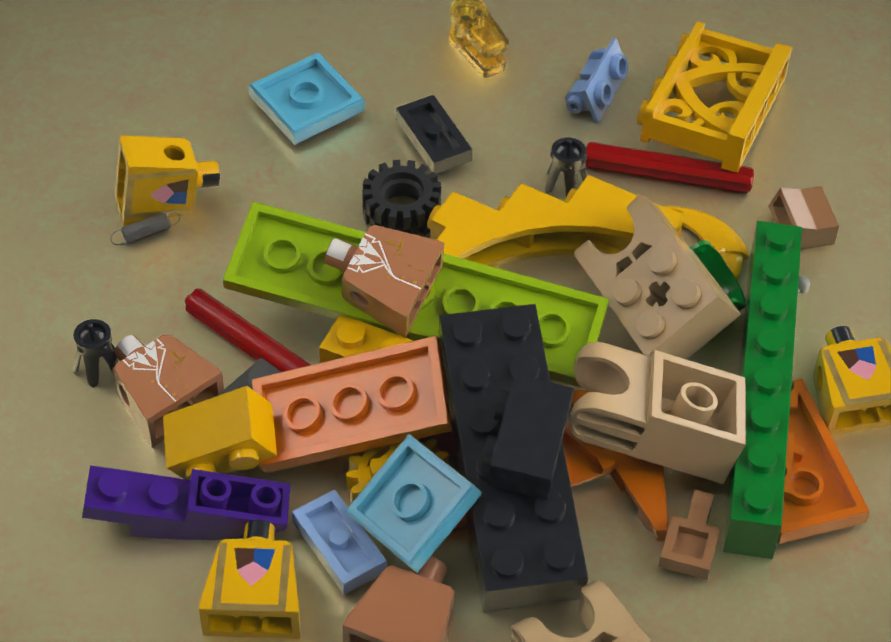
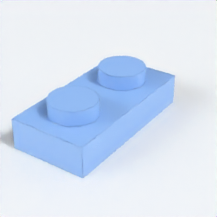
[292,490,387,595]

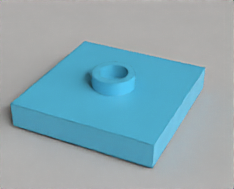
[248,52,365,145]
[345,434,482,573]

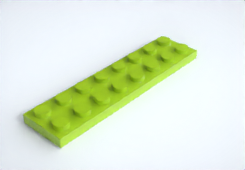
[223,201,609,388]

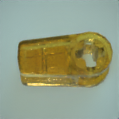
[449,0,509,78]

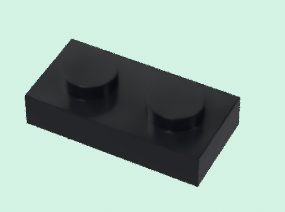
[396,95,473,174]

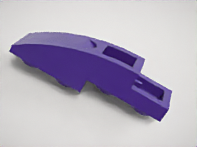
[82,465,291,540]

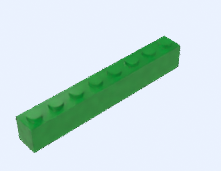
[723,221,802,559]

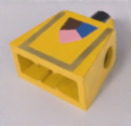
[114,136,220,227]
[813,326,891,436]
[199,520,301,639]

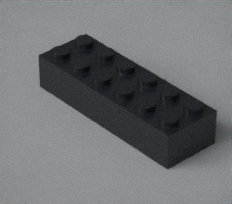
[438,304,588,612]

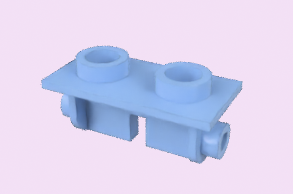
[565,38,628,123]

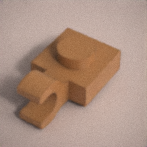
[658,490,721,580]

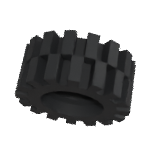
[362,160,441,236]

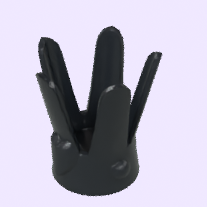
[545,137,587,197]
[73,319,118,388]

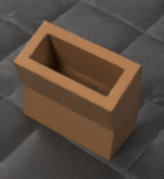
[768,186,839,248]

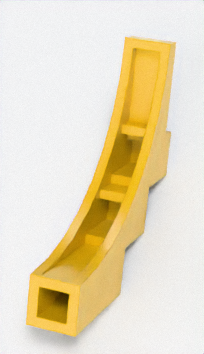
[427,175,684,267]

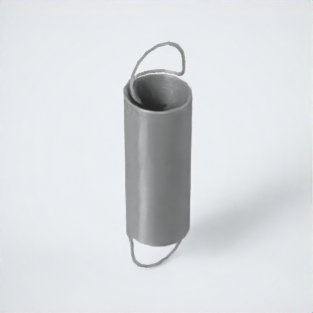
[110,211,180,245]

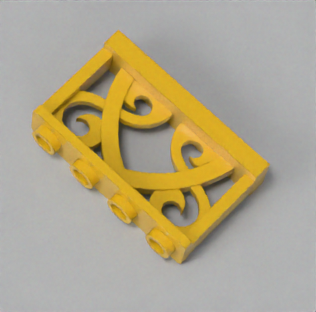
[637,21,792,173]

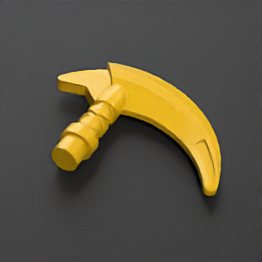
[664,206,749,279]

